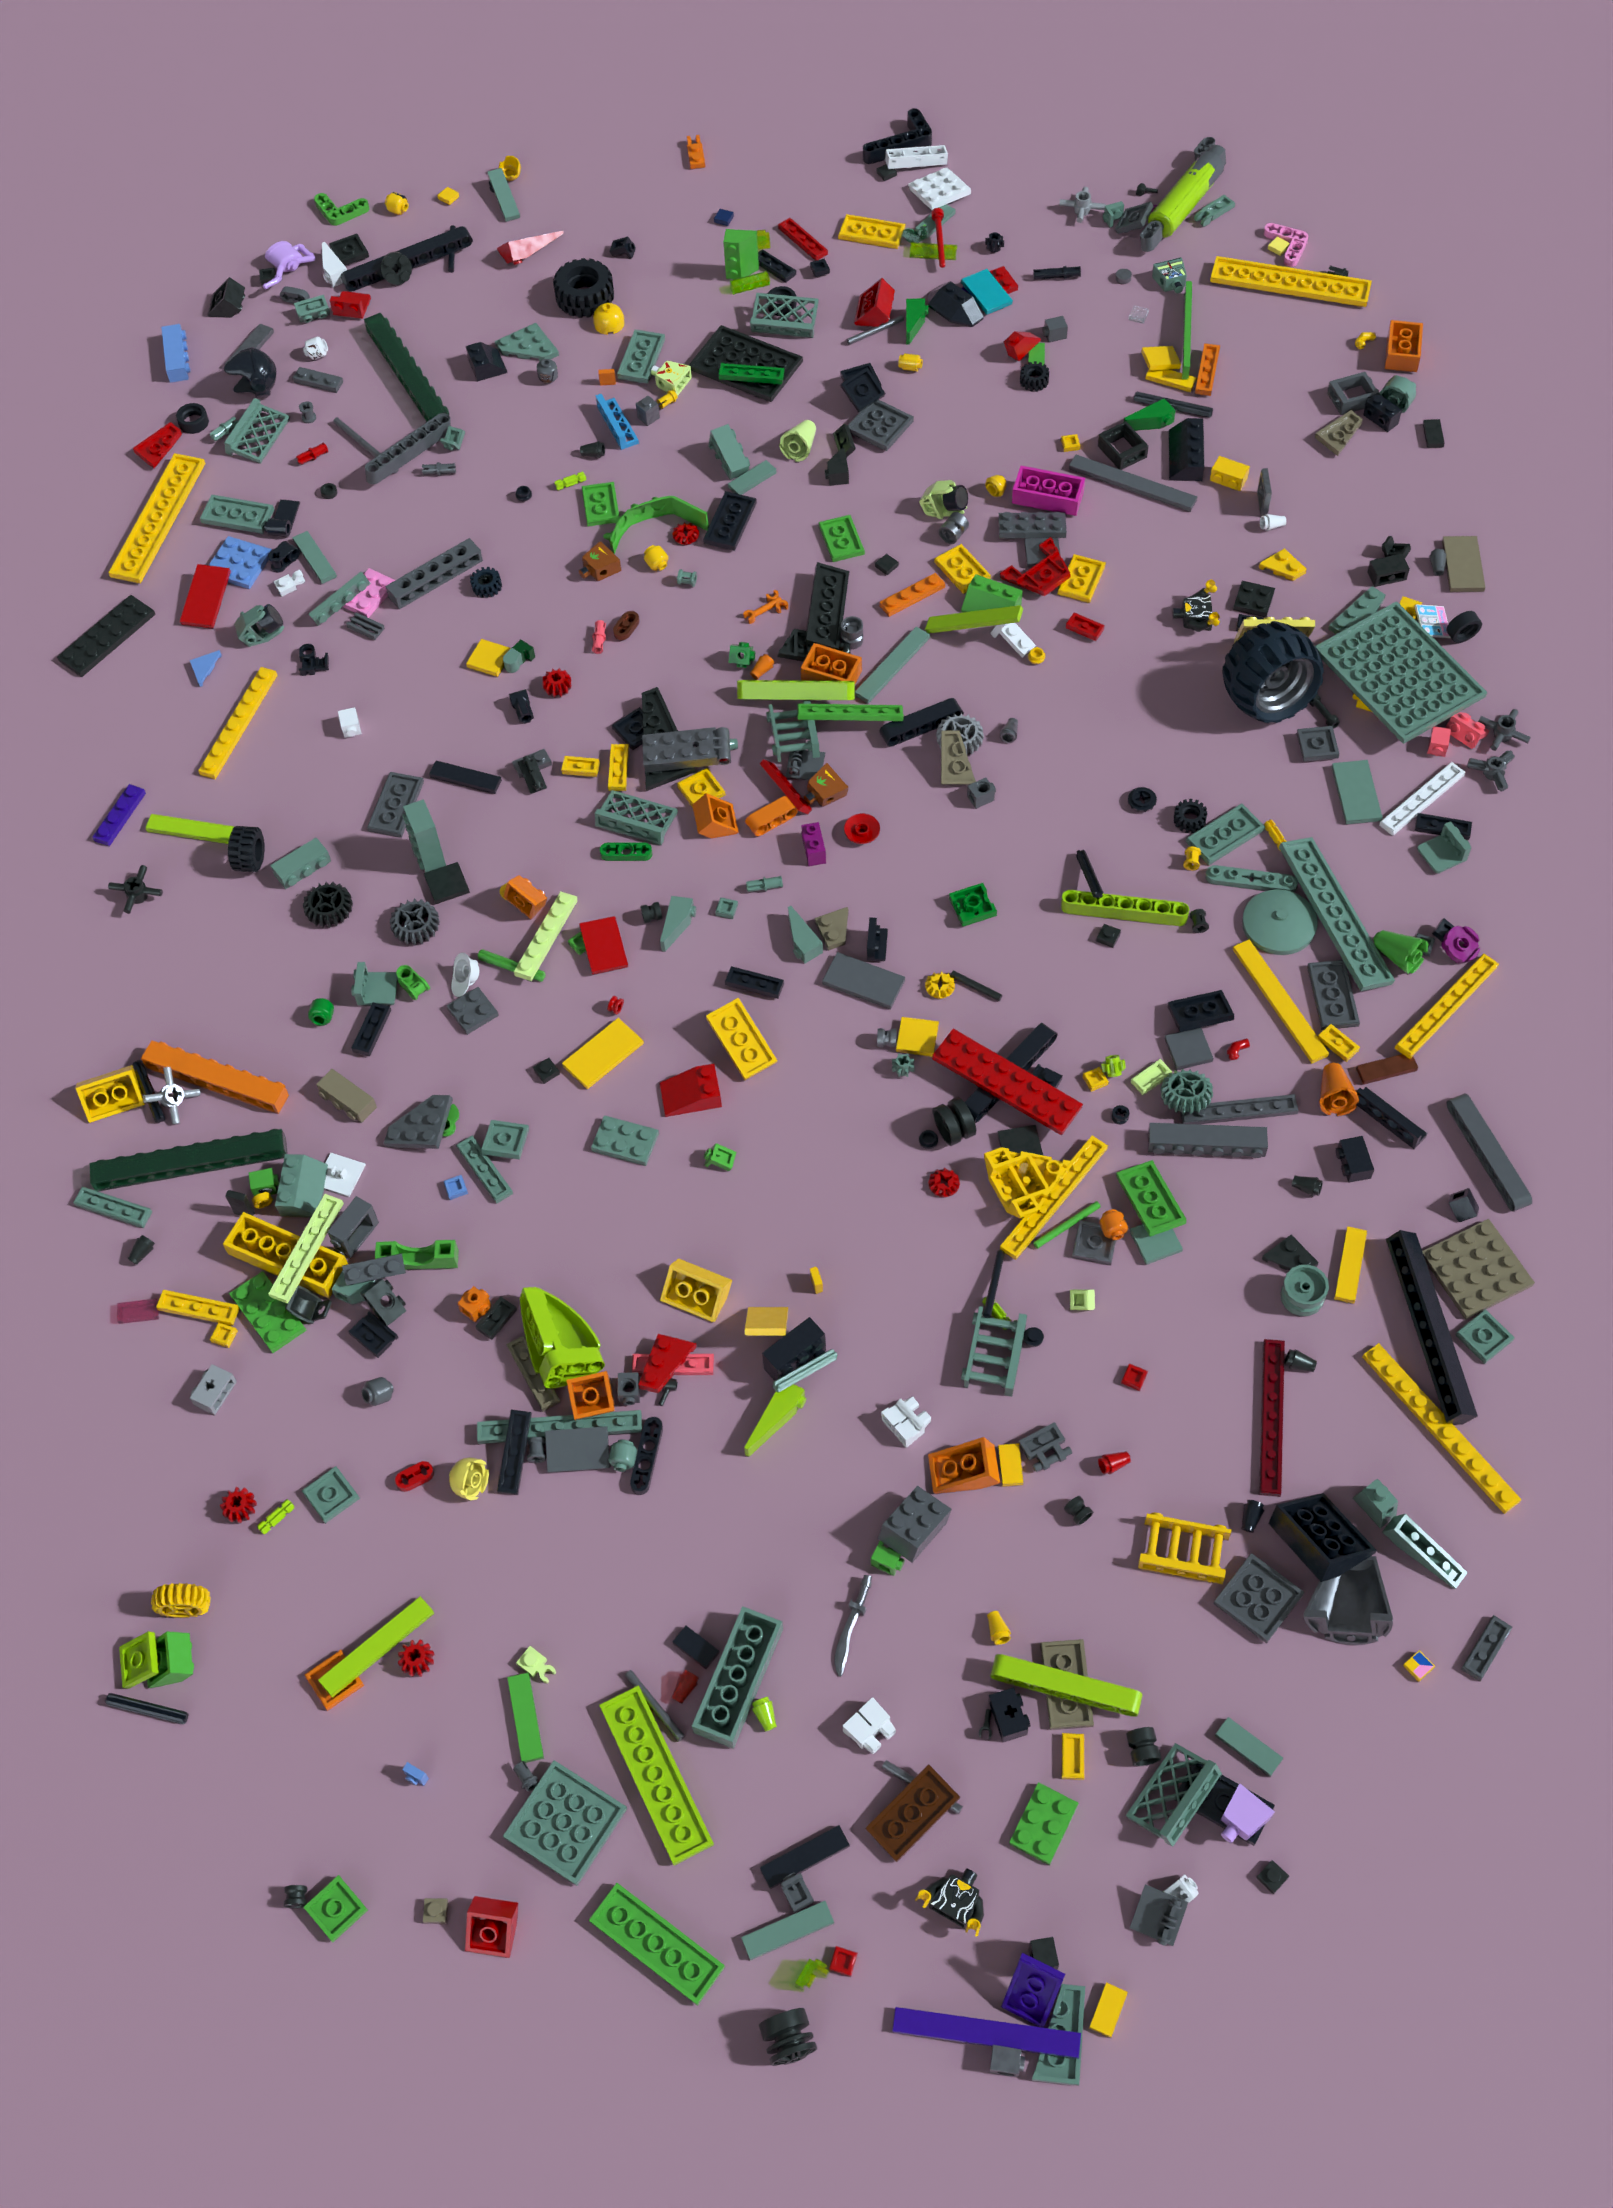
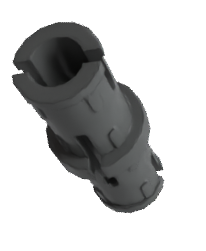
[422,462,456,476]

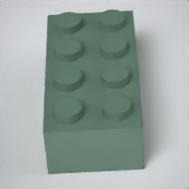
[402,799,446,873]

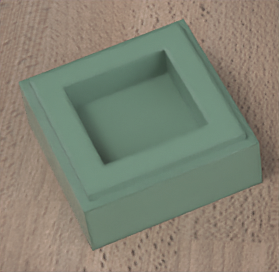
[715,897,738,919]

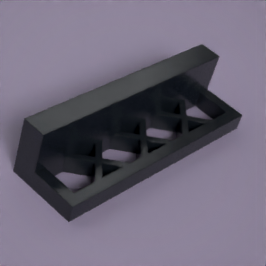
[1356,1087,1428,1149]

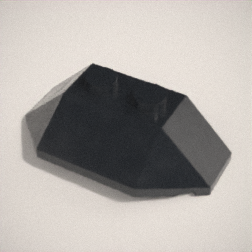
[928,281,984,327]

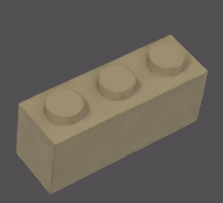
[316,1069,377,1123]

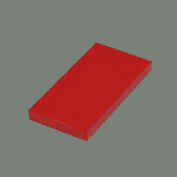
[180,564,231,629]

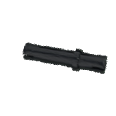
[1033,266,1081,280]

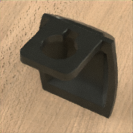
[285,1285,332,1324]

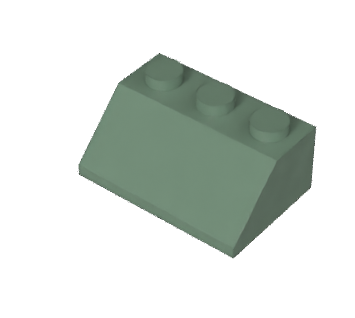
[275,1154,328,1217]

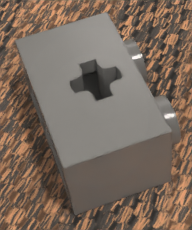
[190,1364,237,1415]

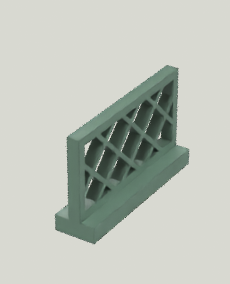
[750,293,819,338]
[224,398,290,464]
[595,790,678,845]
[1126,1743,1222,1847]

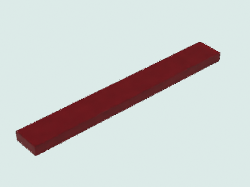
[1259,1339,1285,1497]

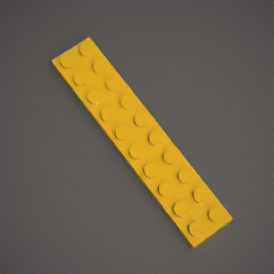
[1210,256,1372,307]
[108,453,206,584]

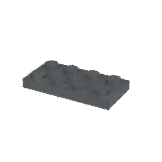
[998,512,1067,538]

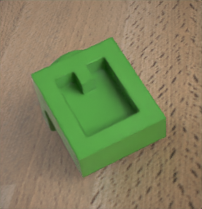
[704,1143,737,1171]

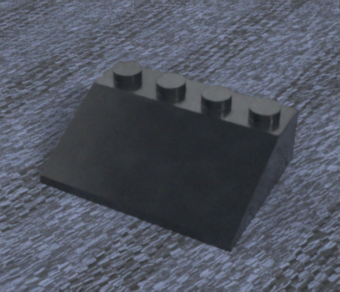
[1268,1493,1377,1582]

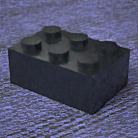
[762,1317,826,1381]

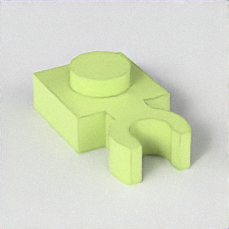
[516,1646,556,1684]

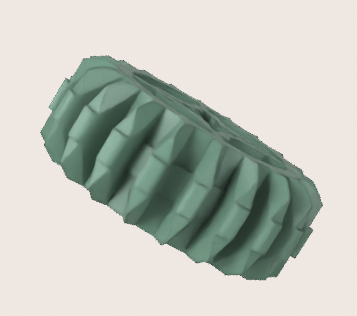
[1161,1068,1213,1115]

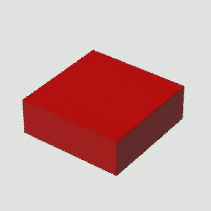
[1121,1364,1148,1391]
[829,1946,858,1977]

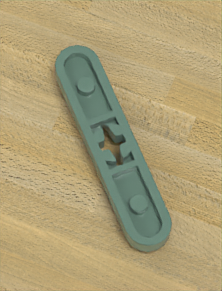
[1205,865,1298,892]

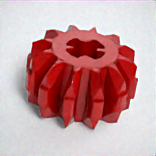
[542,668,572,698]
[220,1487,257,1523]
[398,1639,435,1677]

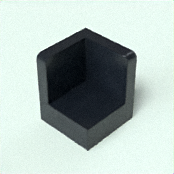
[1449,1188,1479,1222]

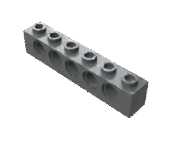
[385,538,483,609]

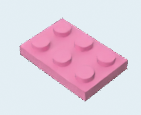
[343,568,395,618]

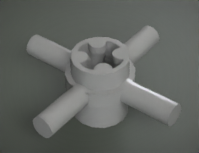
[1059,187,1106,223]
[143,1067,200,1124]

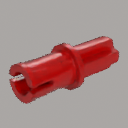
[296,442,329,464]

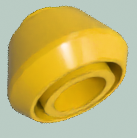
[985,475,1007,497]

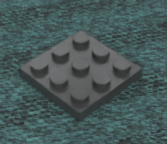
[848,400,914,451]
[1213,1553,1305,1643]

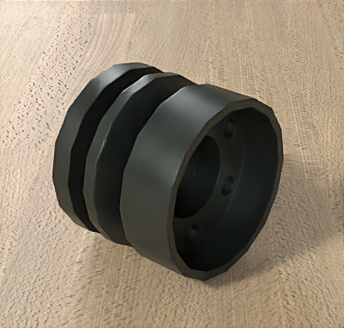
[759,2008,818,2066]

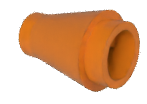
[750,654,774,680]

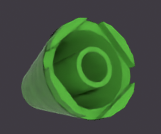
[1373,930,1428,974]

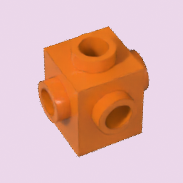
[457,1286,491,1322]

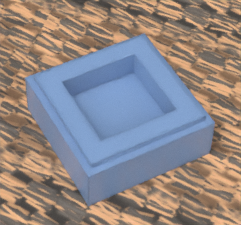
[443,1175,468,1200]

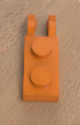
[687,135,705,169]

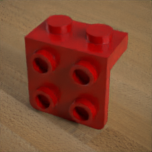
[329,291,371,319]

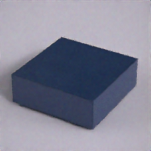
[714,209,734,226]

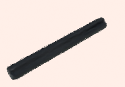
[1134,391,1213,418]

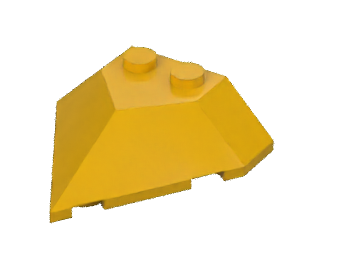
[984,1147,1070,1218]

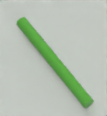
[1033,1201,1101,1249]

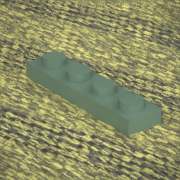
[309,572,371,626]

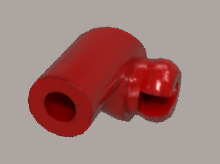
[1227,1038,1250,1060]

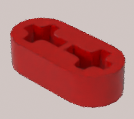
[395,1461,434,1492]

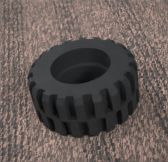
[553,258,614,318]

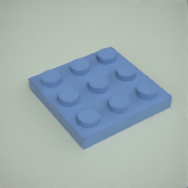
[209,536,272,589]

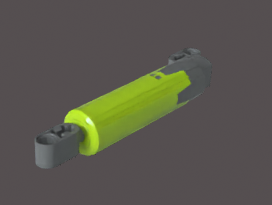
[1140,137,1226,252]

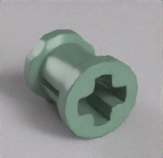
[677,569,697,587]

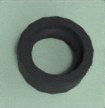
[767,286,797,316]
[176,403,209,434]
[1446,611,1482,643]

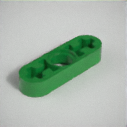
[600,842,653,861]

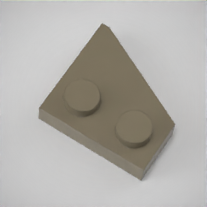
[815,907,848,951]

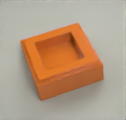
[598,369,616,386]

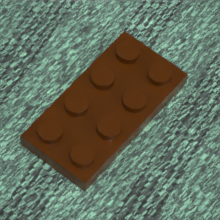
[865,1764,961,1862]

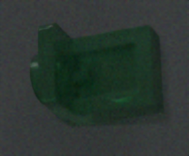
[902,225,928,243]

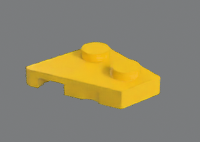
[1259,548,1307,581]

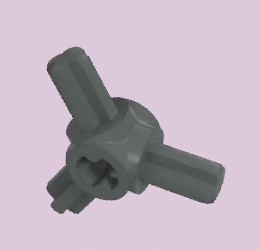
[1467,750,1515,792]

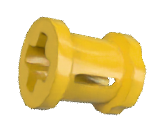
[1183,846,1201,871]

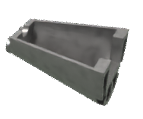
[1304,1556,1393,1645]

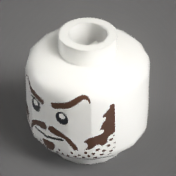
[303,337,328,360]

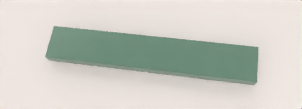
[855,627,930,704]

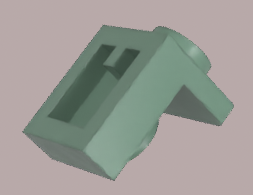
[1103,201,1124,227]

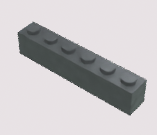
[1148,1123,1268,1158]

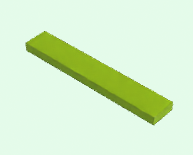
[925,605,1023,633]
[146,814,235,844]
[318,1596,434,1698]

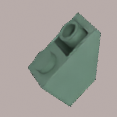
[332,1271,375,1305]

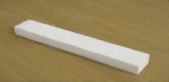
[1379,762,1465,836]

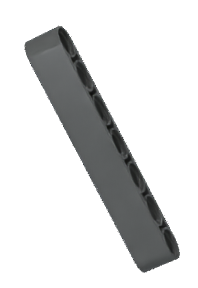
[365,413,451,484]
[1446,1093,1533,1212]

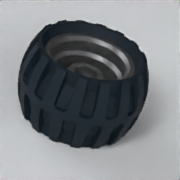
[1222,621,1324,723]

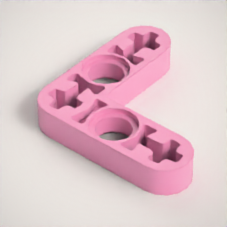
[1264,223,1308,267]

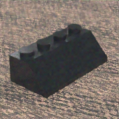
[1169,418,1204,481]

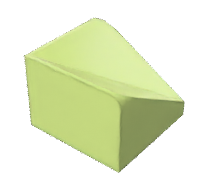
[1070,1289,1095,1310]

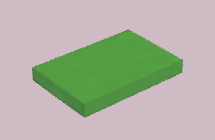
[581,482,619,527]
[818,515,865,562]

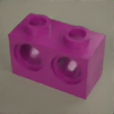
[801,822,826,867]

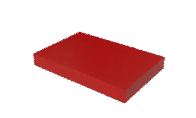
[579,916,628,975]

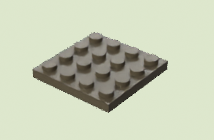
[1422,1219,1535,1320]

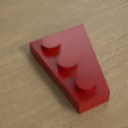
[133,422,182,469]
[638,1334,697,1393]

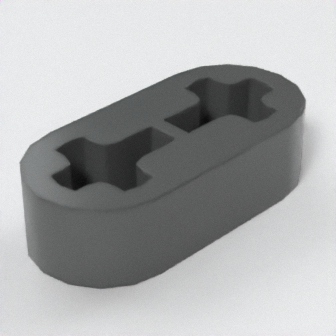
[280,286,310,304]

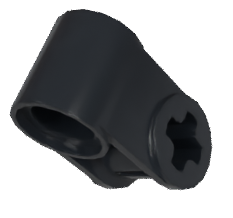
[268,541,300,573]

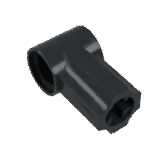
[509,689,534,724]

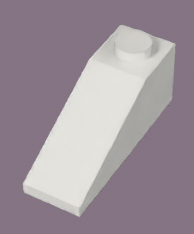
[322,242,347,288]

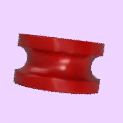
[607,996,624,1015]

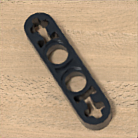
[630,1417,663,1495]

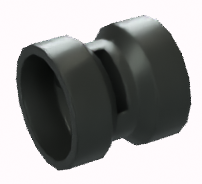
[641,902,663,923]
[1064,1496,1094,1525]

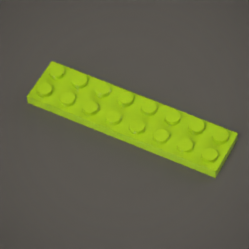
[599,1685,714,1866]

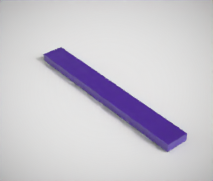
[893,2007,1081,2059]

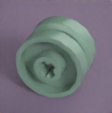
[1280,1265,1329,1316]

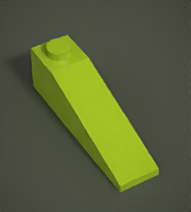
[744,1384,807,1457]

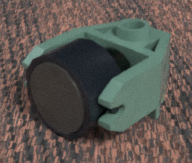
[234,604,284,647]

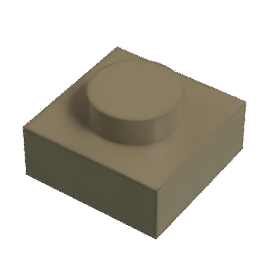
[423,1898,448,1924]

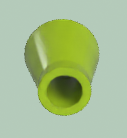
[752,1697,777,1732]

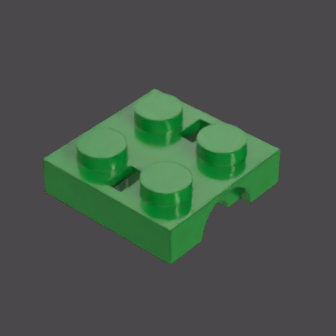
[949,883,997,927]

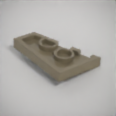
[1315,410,1363,456]
[941,731,976,785]

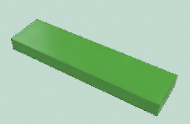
[507,1672,544,1763]

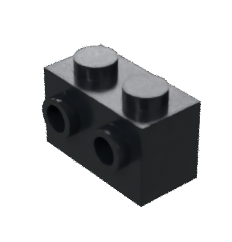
[1363,393,1402,432]

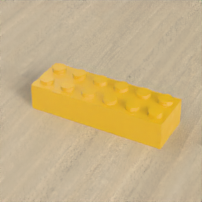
[223,1212,348,1299]

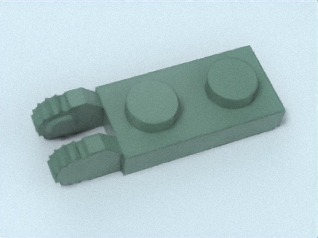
[1194,195,1235,227]

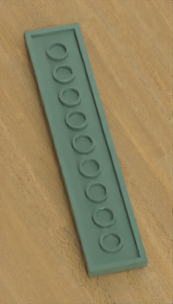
[1279,837,1395,991]

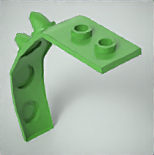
[603,496,709,554]

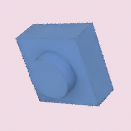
[402,1762,429,1786]

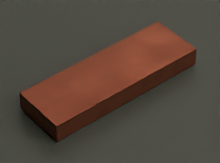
[1356,1054,1418,1085]

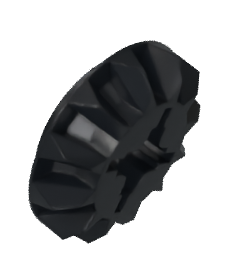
[1128,787,1157,813]

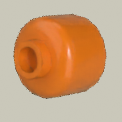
[1099,1209,1128,1240]

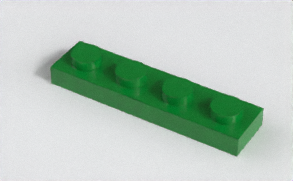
[719,363,785,384]

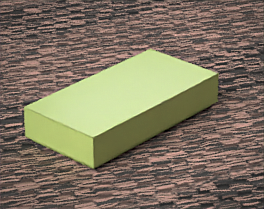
[1131,1059,1173,1095]

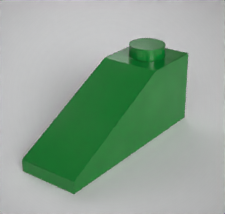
[906,298,928,345]
[1124,398,1176,431]

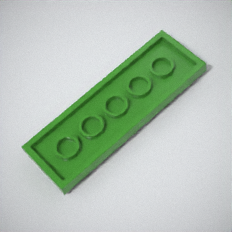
[589,1883,725,2006]

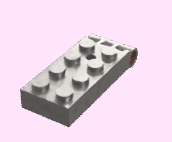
[642,727,731,773]

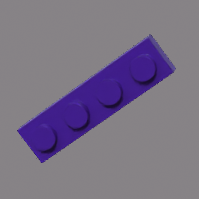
[92,784,146,847]

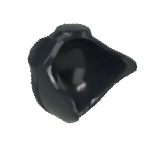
[224,347,277,398]

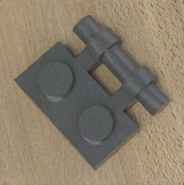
[1019,1422,1072,1472]

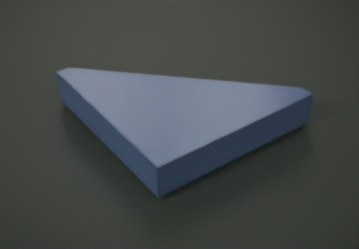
[190,650,222,687]

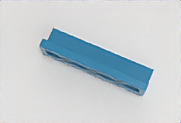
[595,394,639,450]

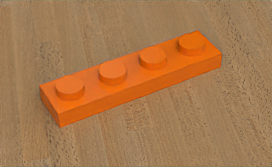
[1195,343,1220,396]
[880,573,945,617]

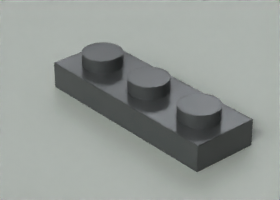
[293,367,343,393]
[342,1253,406,1285]

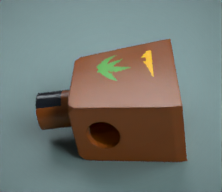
[579,541,621,581]
[803,763,848,807]

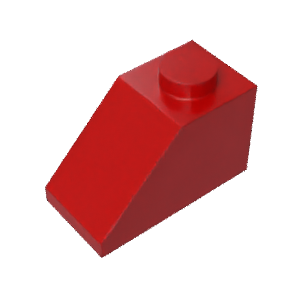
[1003,331,1041,361]

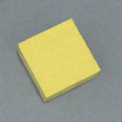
[1268,237,1290,256]

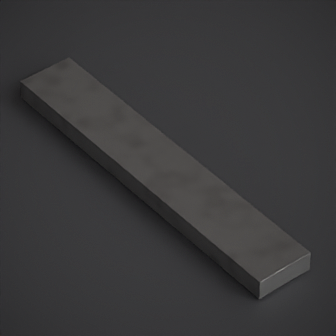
[1180,1094,1298,1124]

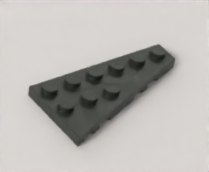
[642,687,696,791]

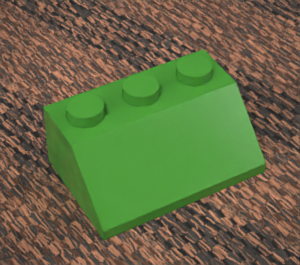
[723,229,759,280]
[961,574,1022,612]

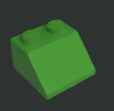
[147,1631,194,1688]

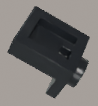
[609,236,636,259]

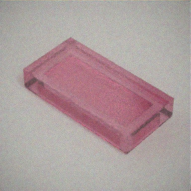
[117,1298,159,1324]

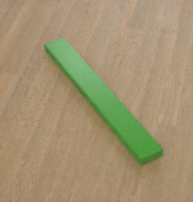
[1182,281,1192,380]

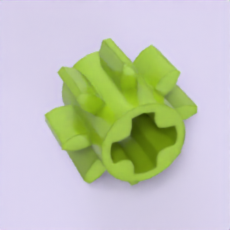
[1101,1055,1126,1077]

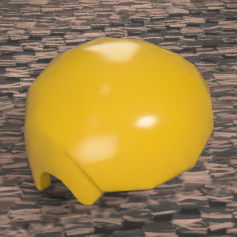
[498,156,521,181]

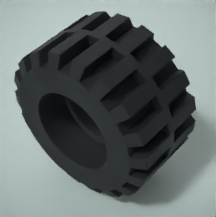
[228,826,265,872]

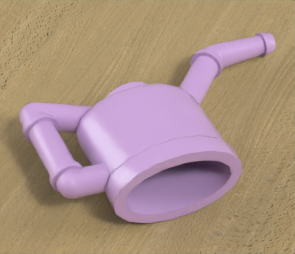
[263,241,316,289]

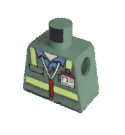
[1152,257,1187,294]

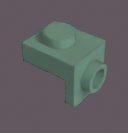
[440,426,465,451]

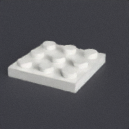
[908,167,971,210]

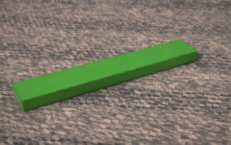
[797,704,903,721]

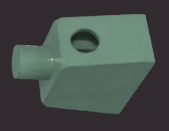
[1353,1479,1398,1528]

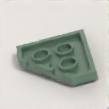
[495,323,559,361]

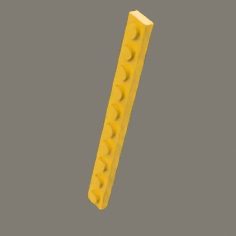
[1362,1343,1522,1514]

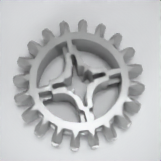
[936,713,984,755]

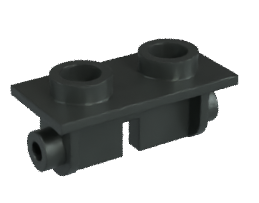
[517,755,547,794]

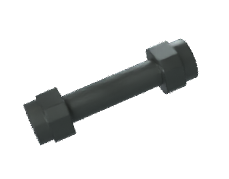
[1309,694,1340,729]

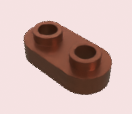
[613,611,639,640]

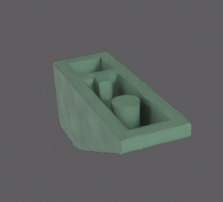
[660,896,696,952]
[788,906,823,963]

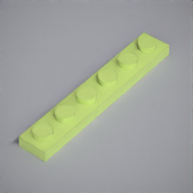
[514,891,577,981]
[268,1194,344,1304]

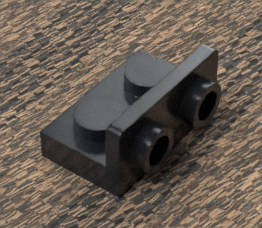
[867,917,888,961]

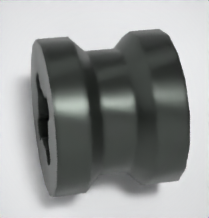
[284,1885,307,1908]

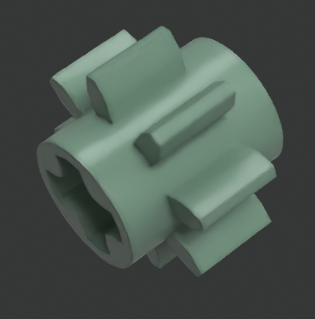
[892,1053,914,1077]

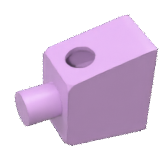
[1221,1784,1275,1843]

